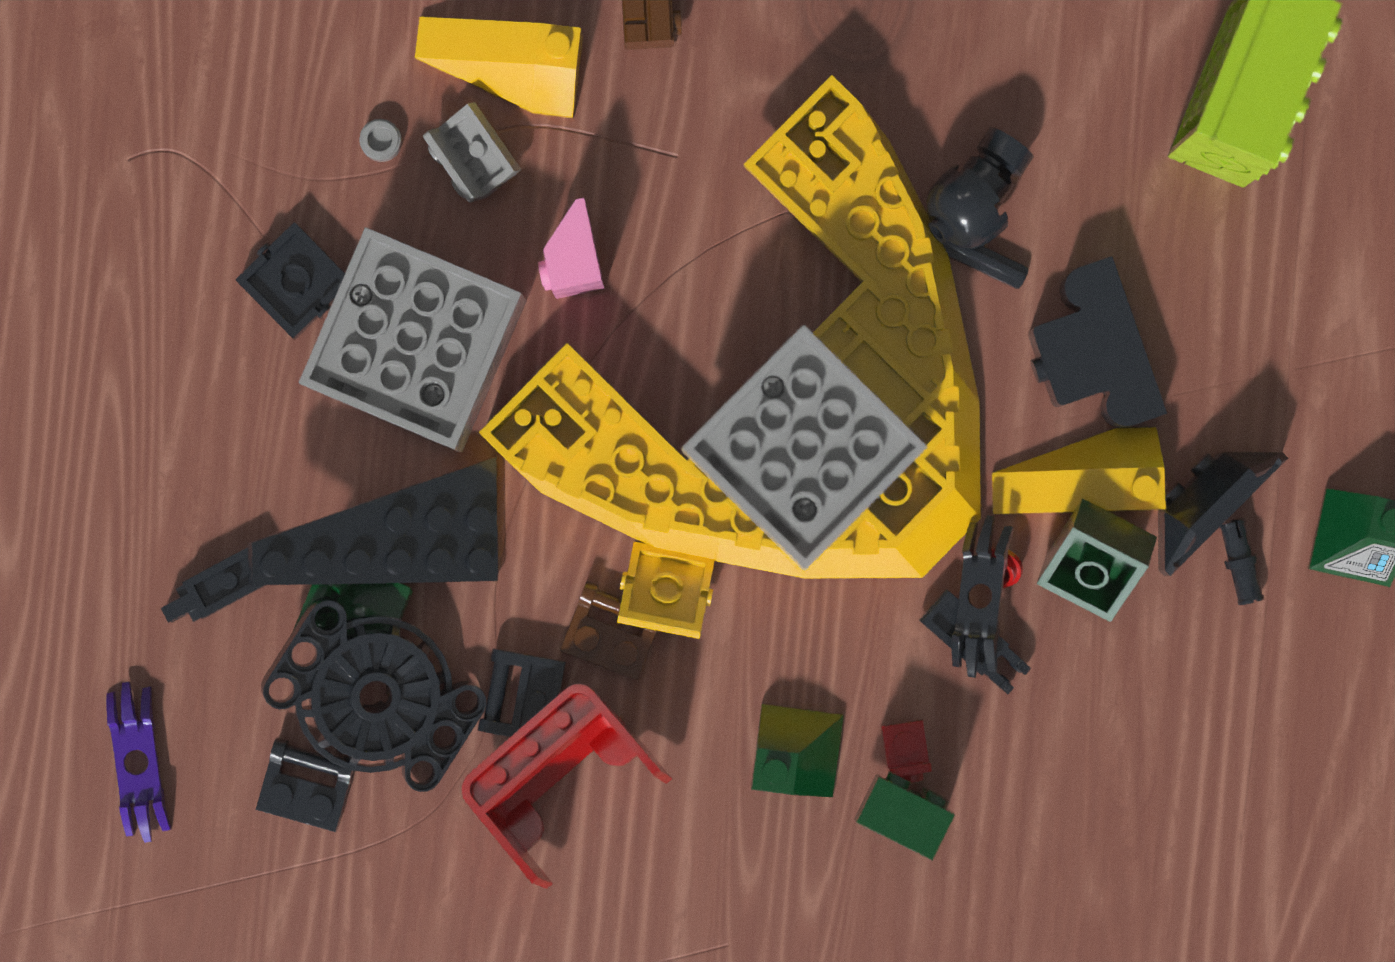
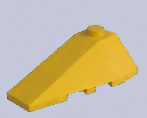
[415,17,583,118]

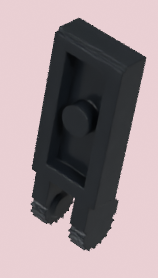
[919,589,1031,695]

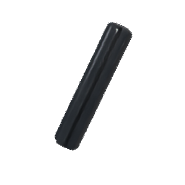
[941,242,1029,289]

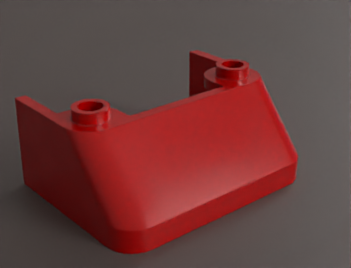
[462,684,673,889]

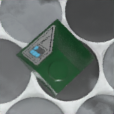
[1308,488,1395,587]

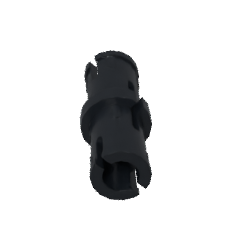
[1219,518,1265,605]

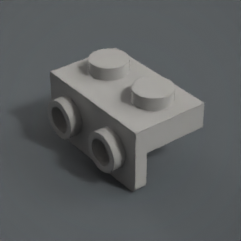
[423,102,522,203]

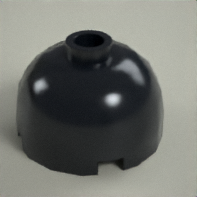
[927,165,1008,249]

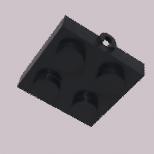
[235,222,345,340]

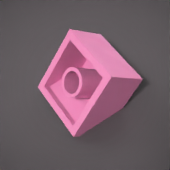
[538,198,605,299]

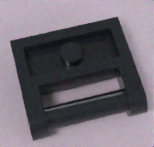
[477,648,566,737]
[255,737,354,832]

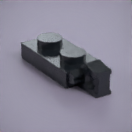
[161,547,266,623]

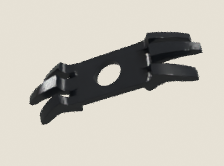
[952,515,1014,678]

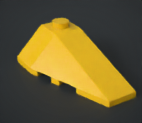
[992,427,1166,514]

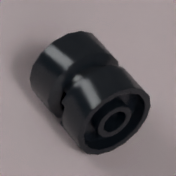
[960,127,1034,206]

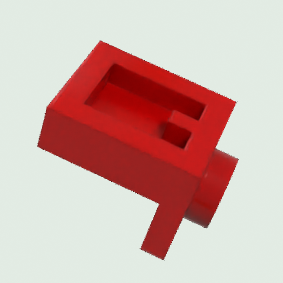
[881,720,932,783]

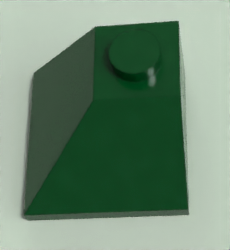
[751,704,844,797]

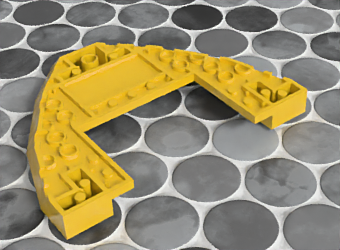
[479,75,981,579]

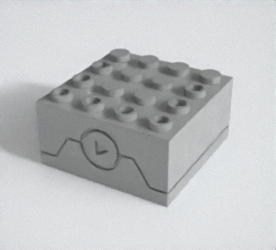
[299,227,527,453]
[682,325,927,571]

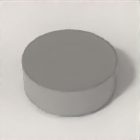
[359,119,402,162]

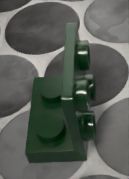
[292,583,413,636]

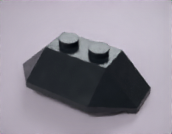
[1158,452,1288,576]

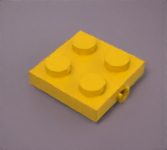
[617,542,715,639]

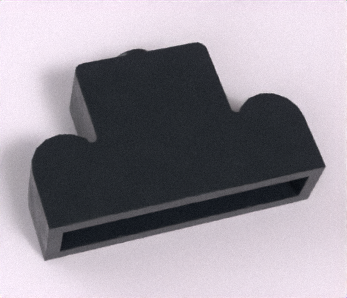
[1028,256,1167,428]

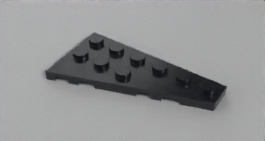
[248,457,498,586]

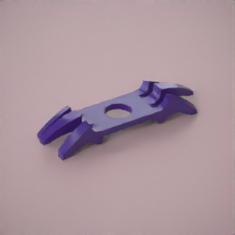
[106,682,171,843]

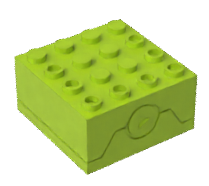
[1167,0,1343,188]

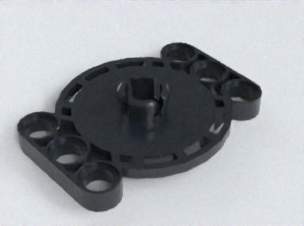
[261,597,486,792]

